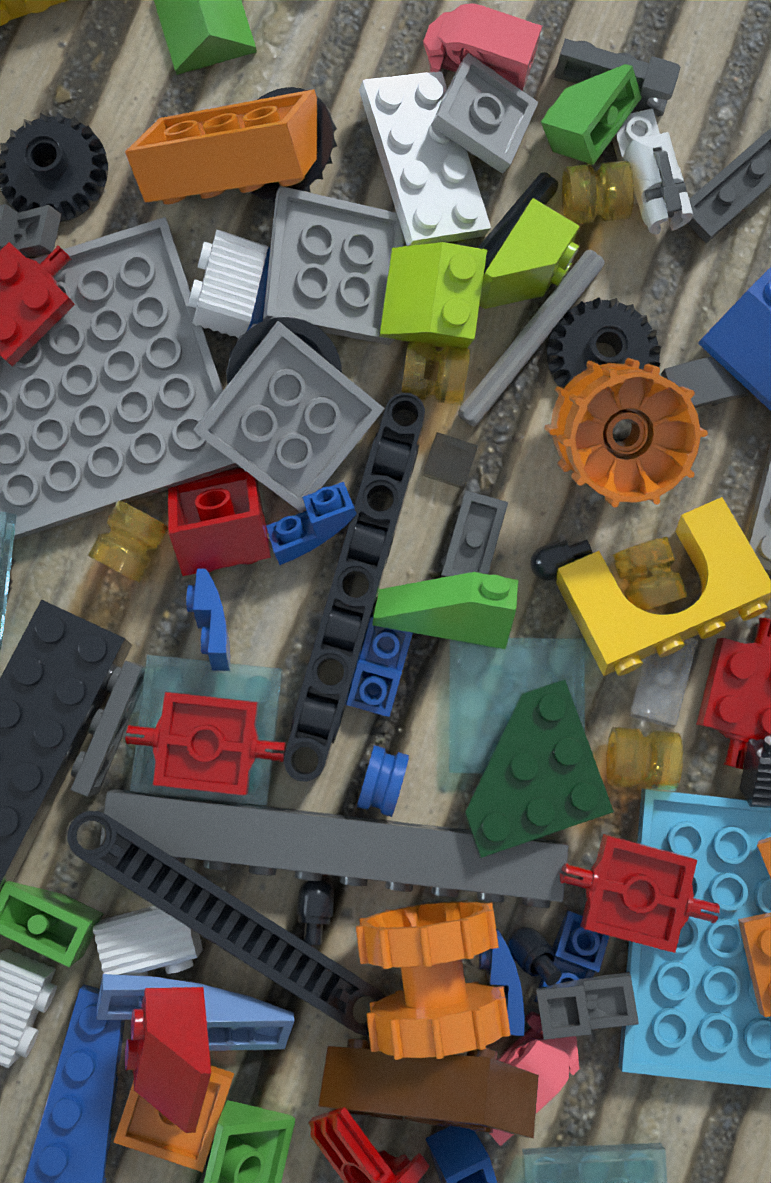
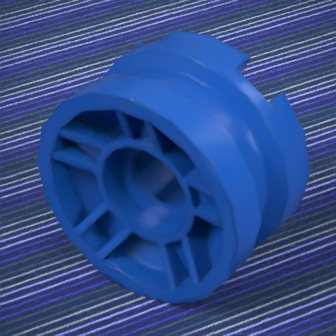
[357,745,409,817]

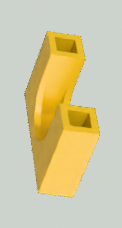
[556,497,771,676]

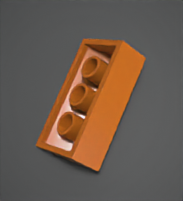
[125,89,317,205]

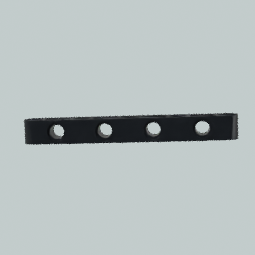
[284,393,425,782]

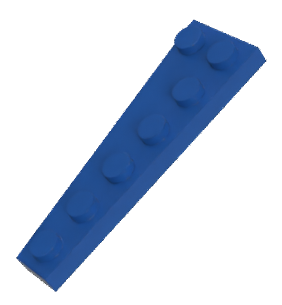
[24,984,125,1183]

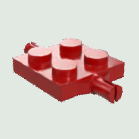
[0,242,75,367]
[696,618,771,770]
[125,692,286,796]
[560,834,720,953]

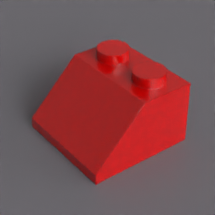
[168,468,271,576]
[125,987,211,1133]

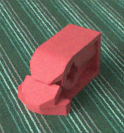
[423,3,542,91]
[489,1011,580,1147]

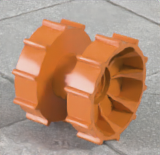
[544,358,708,508]
[356,900,510,1060]

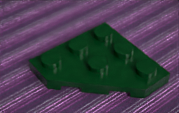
[464,679,614,858]

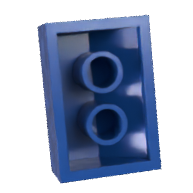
[698,267,771,411]

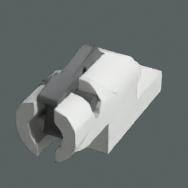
[612,108,694,234]

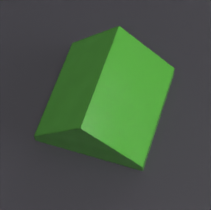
[154,0,257,75]
[204,1100,296,1183]

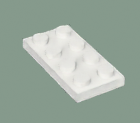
[359,71,491,246]

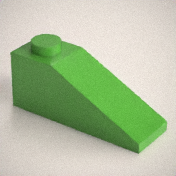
[372,572,518,649]

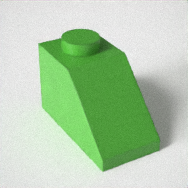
[541,64,642,165]
[0,881,104,967]

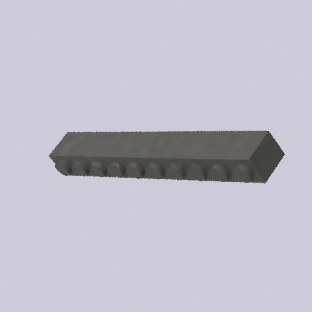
[99,789,569,908]

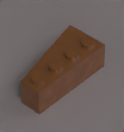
[318,1039,539,1139]

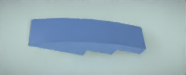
[97,974,295,1051]

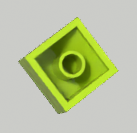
[479,198,580,309]
[379,242,487,351]

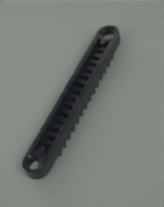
[66,811,386,1036]

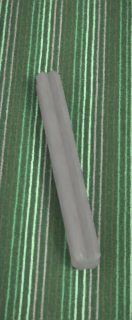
[458,250,605,427]

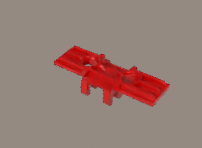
[308,1107,430,1183]

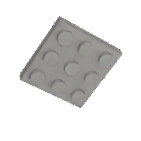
[263,186,404,345]
[194,321,385,513]

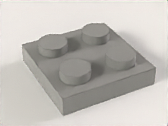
[430,53,538,174]

